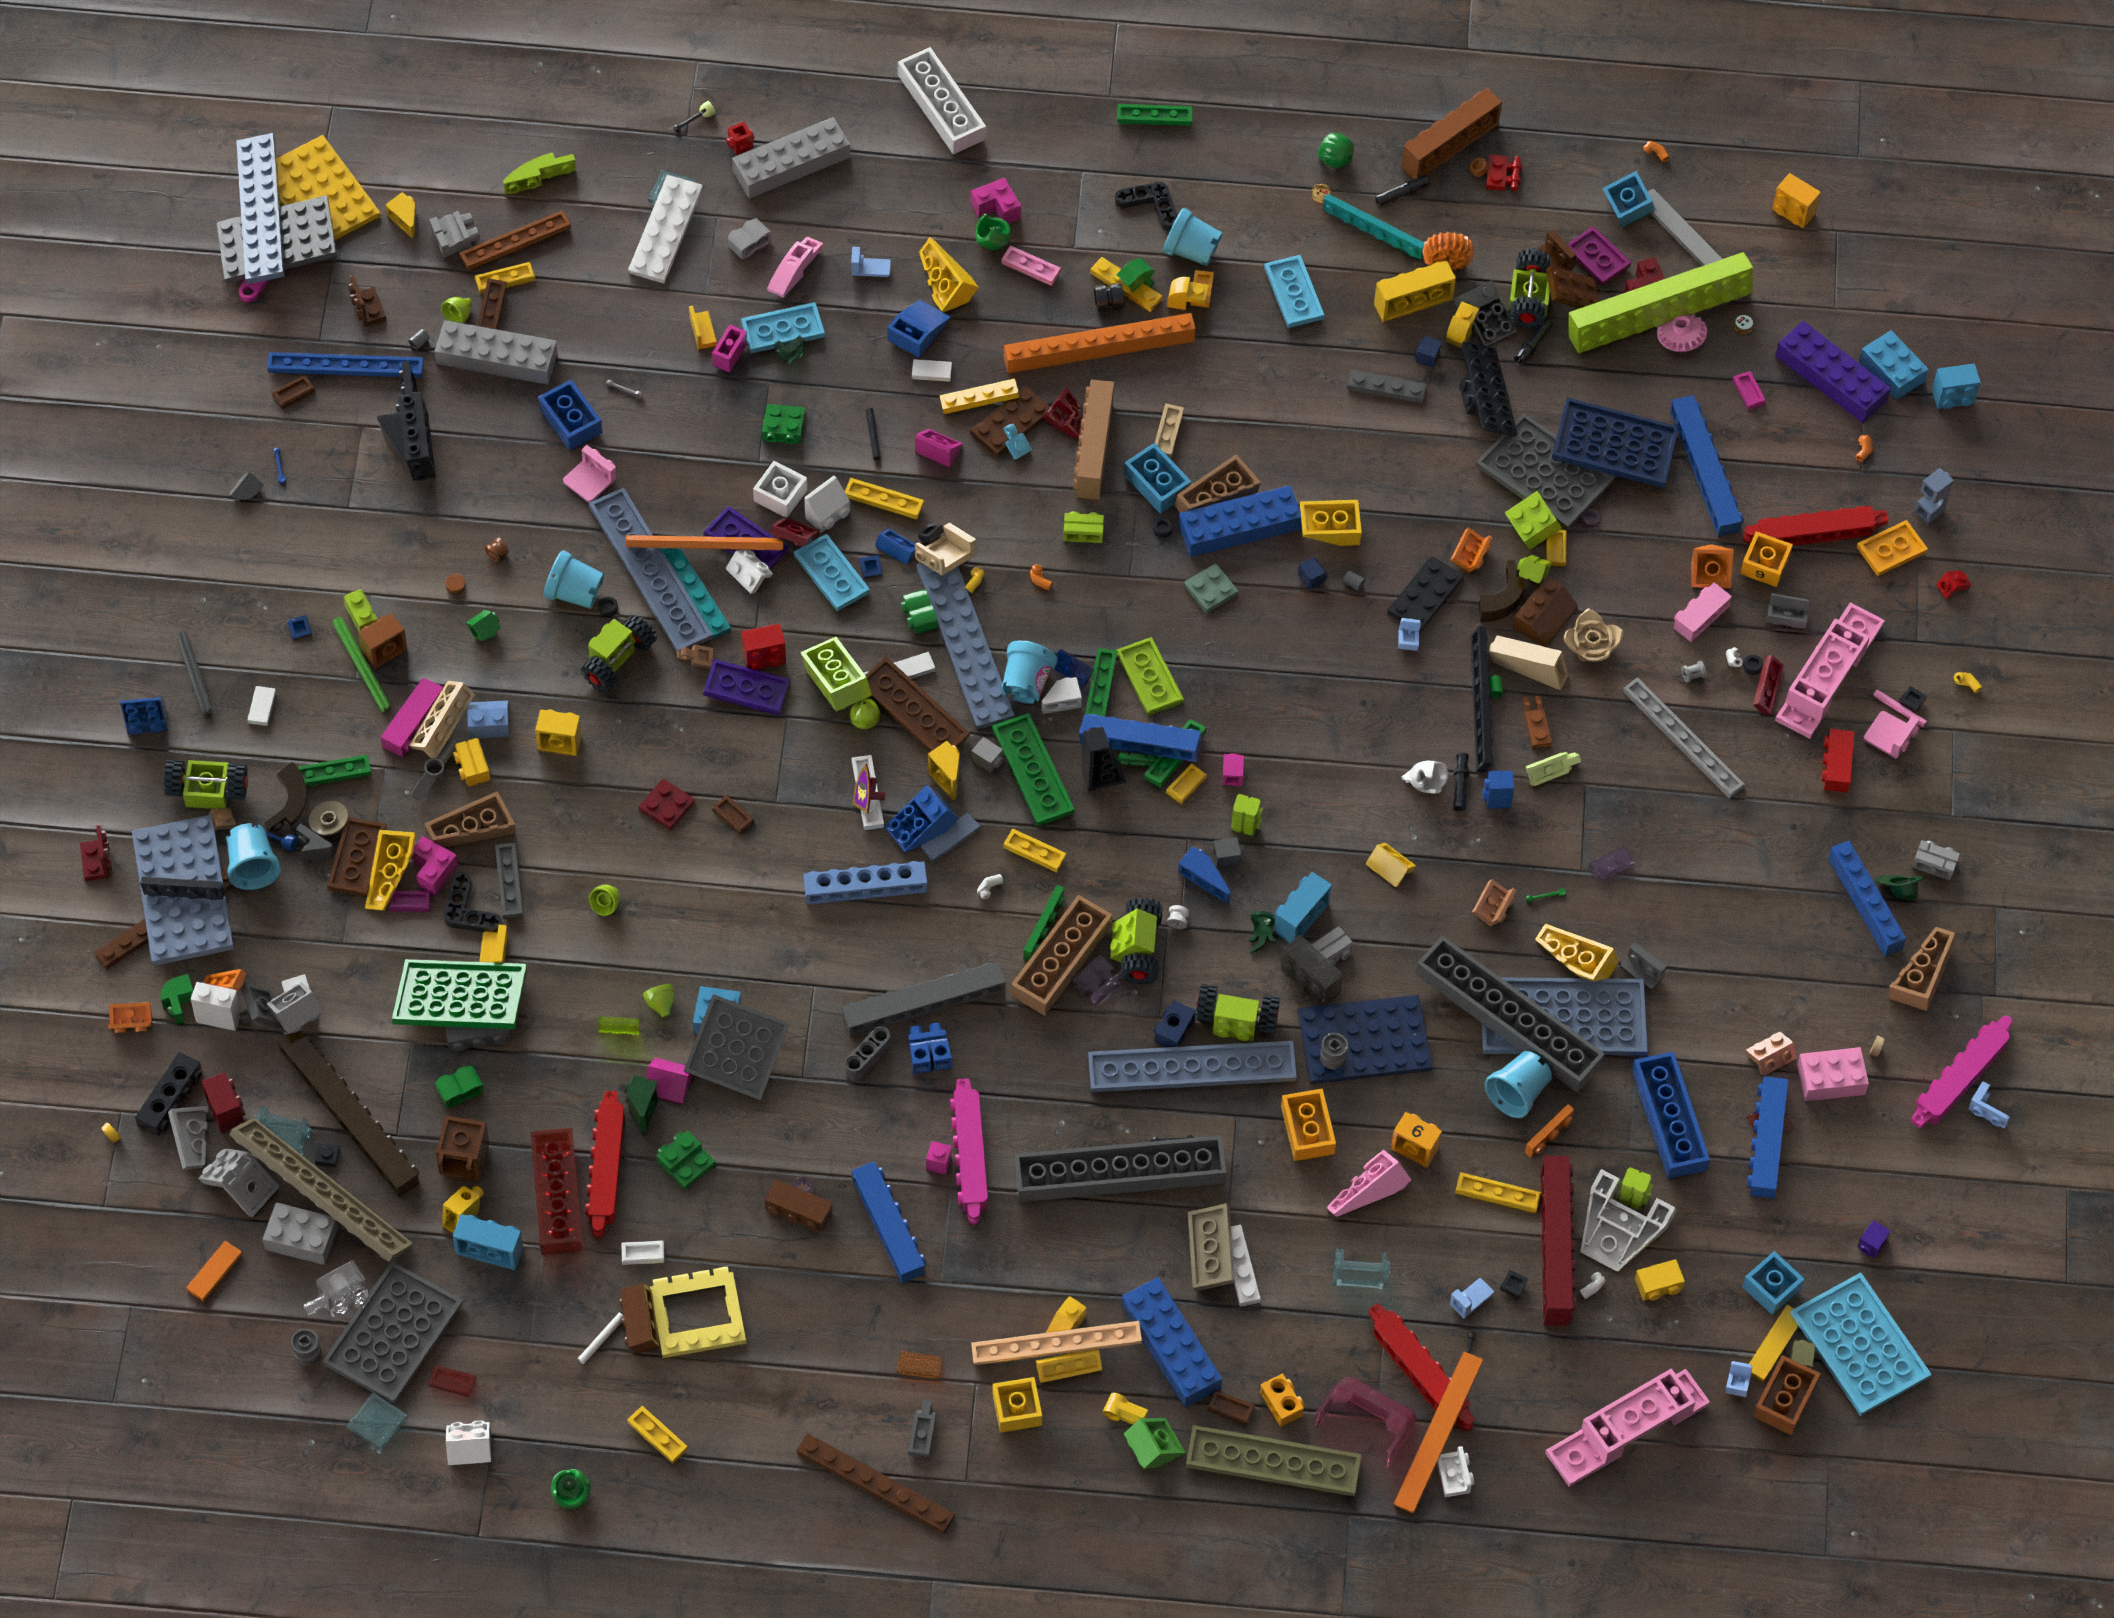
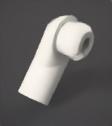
[1726,647,1743,667]
[977,874,1003,899]
[1580,1272,1605,1299]

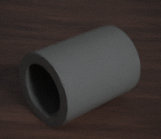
[408,329,430,350]
[1343,570,1365,591]

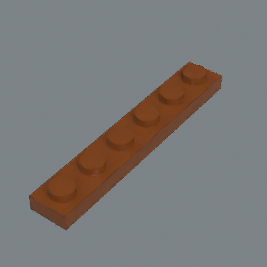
[459,210,571,271]

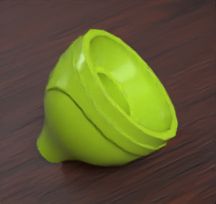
[441,297,472,324]
[850,698,880,729]
[589,884,620,916]
[643,984,675,1017]

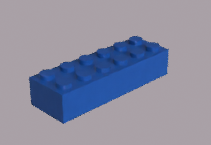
[1178,485,1302,557]
[1632,1051,1710,1179]
[1121,1277,1222,1408]

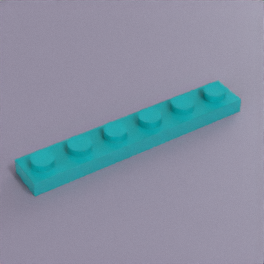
[1323,193,1424,259]
[661,548,731,639]

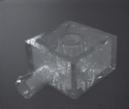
[303,1260,368,1317]

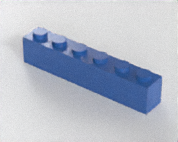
[1079,714,1202,762]
[1828,841,1906,957]
[1747,1076,1788,1199]
[851,1161,927,1283]

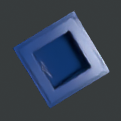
[859,555,882,578]
[286,615,312,639]

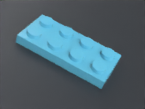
[1264,255,1324,328]
[741,302,825,353]
[794,534,870,611]

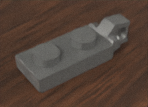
[908,1399,936,1458]

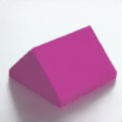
[915,429,963,467]
[646,1057,693,1105]

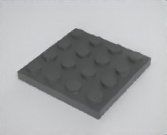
[683,994,790,1101]

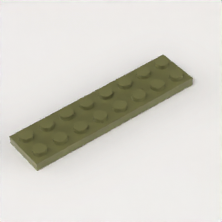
[1186,1425,1361,1497]

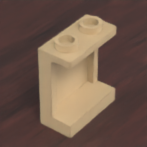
[915,523,977,576]

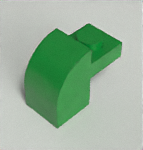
[1116,258,1155,293]
[161,974,193,1024]

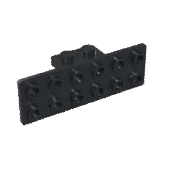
[1459,341,1518,437]

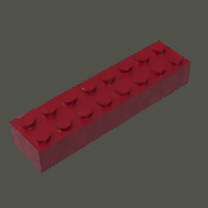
[1540,1156,1576,1326]

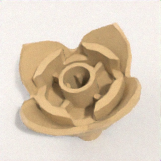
[1564,608,1624,662]

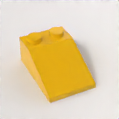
[1300,500,1362,546]

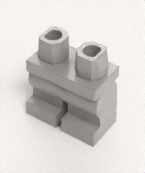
[429,211,480,258]

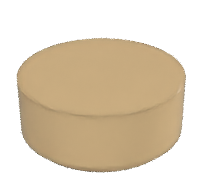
[1870,1035,1885,1057]

